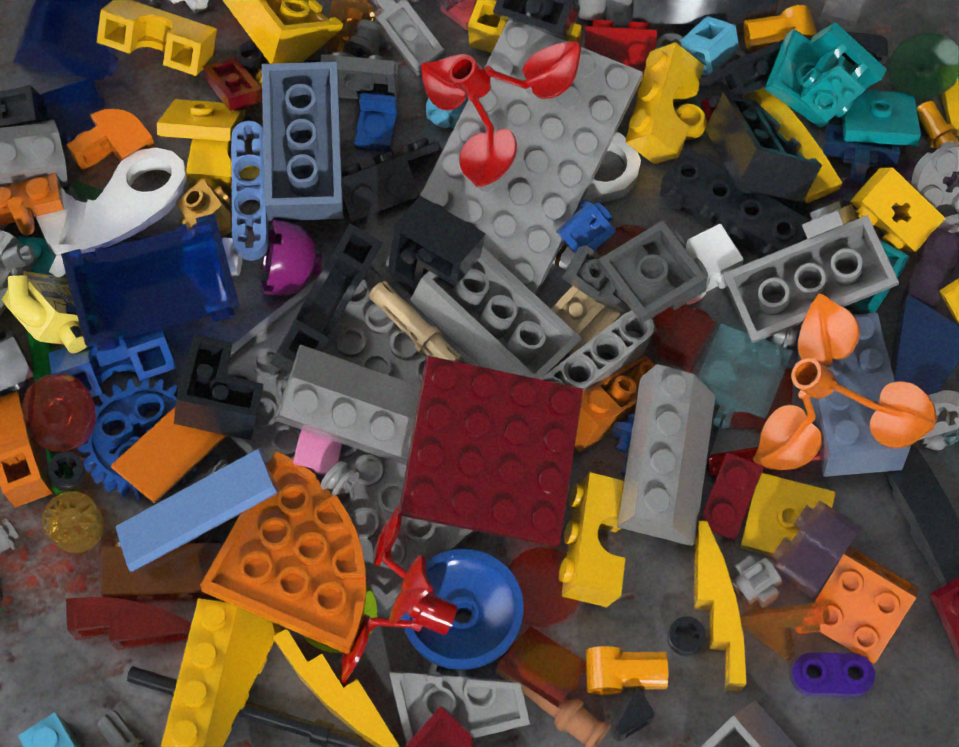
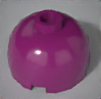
[261,220,322,296]

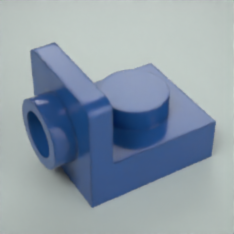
[355,92,398,152]
[556,200,616,254]

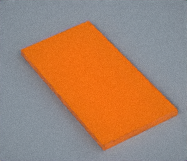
[111,406,227,503]

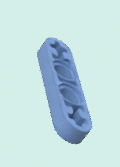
[231,121,269,261]

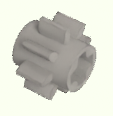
[731,555,782,608]

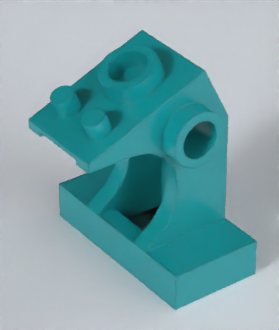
[801,22,887,122]

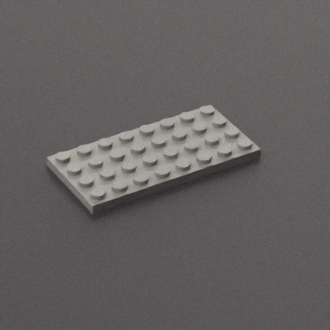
[384,21,643,296]

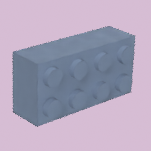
[262,62,343,221]
[795,313,911,477]

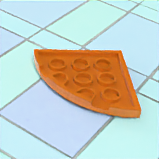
[200,451,366,654]

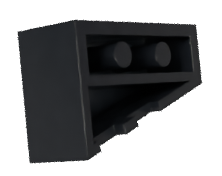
[705,92,822,202]

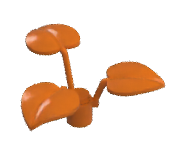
[753,294,937,470]

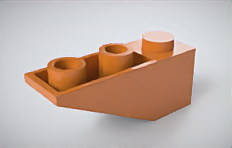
[575,355,655,453]
[0,391,53,508]

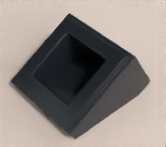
[613,688,655,742]

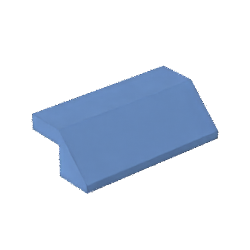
[115,449,281,572]

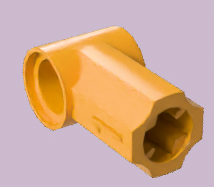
[743,5,817,53]
[586,646,668,695]

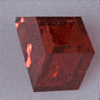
[651,305,717,373]

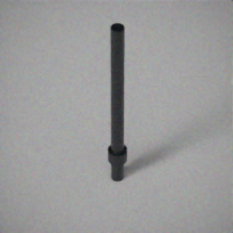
[127,666,364,747]

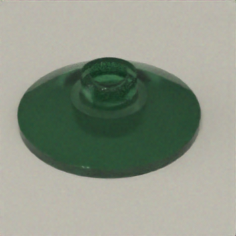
[889,33,959,98]

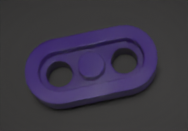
[790,652,875,698]

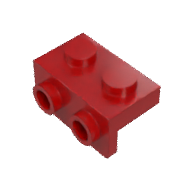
[584,20,657,73]

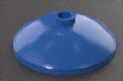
[402,549,524,670]

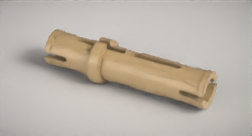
[369,281,464,363]

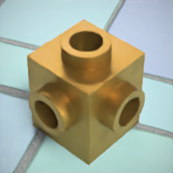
[176,179,232,237]

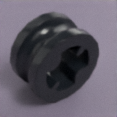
[48,452,86,491]
[667,616,706,657]

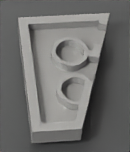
[389,670,530,744]

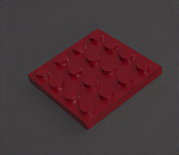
[398,356,583,547]

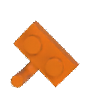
[0,173,64,235]

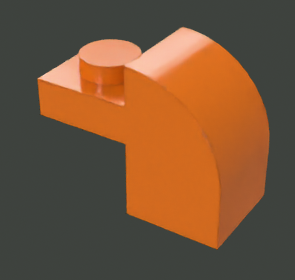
[67,109,156,172]

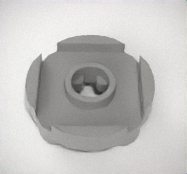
[912,142,959,217]

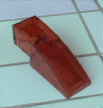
[66,597,192,650]

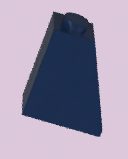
[891,295,959,395]

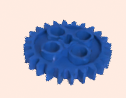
[77,378,197,500]

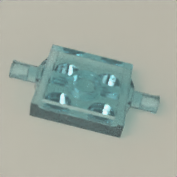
[698,324,793,429]

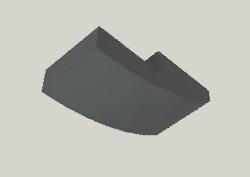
[562,245,632,315]

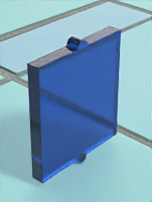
[39,77,106,144]

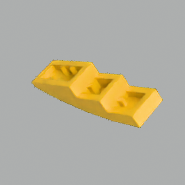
[743,87,842,203]
[694,521,746,692]
[273,628,400,747]

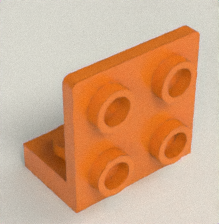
[804,545,920,664]

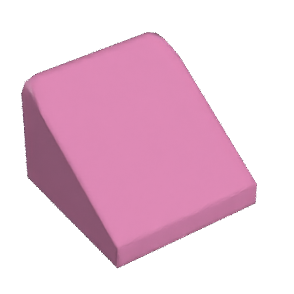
[293,430,343,477]

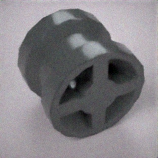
[345,20,389,58]

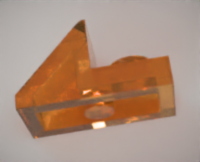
[327,0,375,54]
[740,601,830,661]

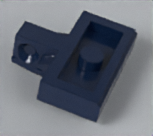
[823,124,900,183]

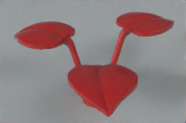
[421,42,581,187]
[341,504,457,688]

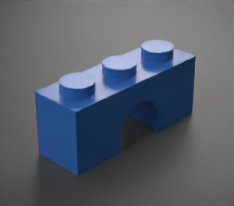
[48,316,176,406]

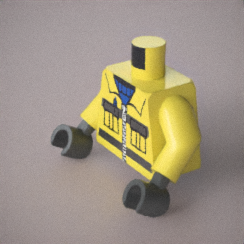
[1,245,106,354]

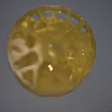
[43,491,104,553]

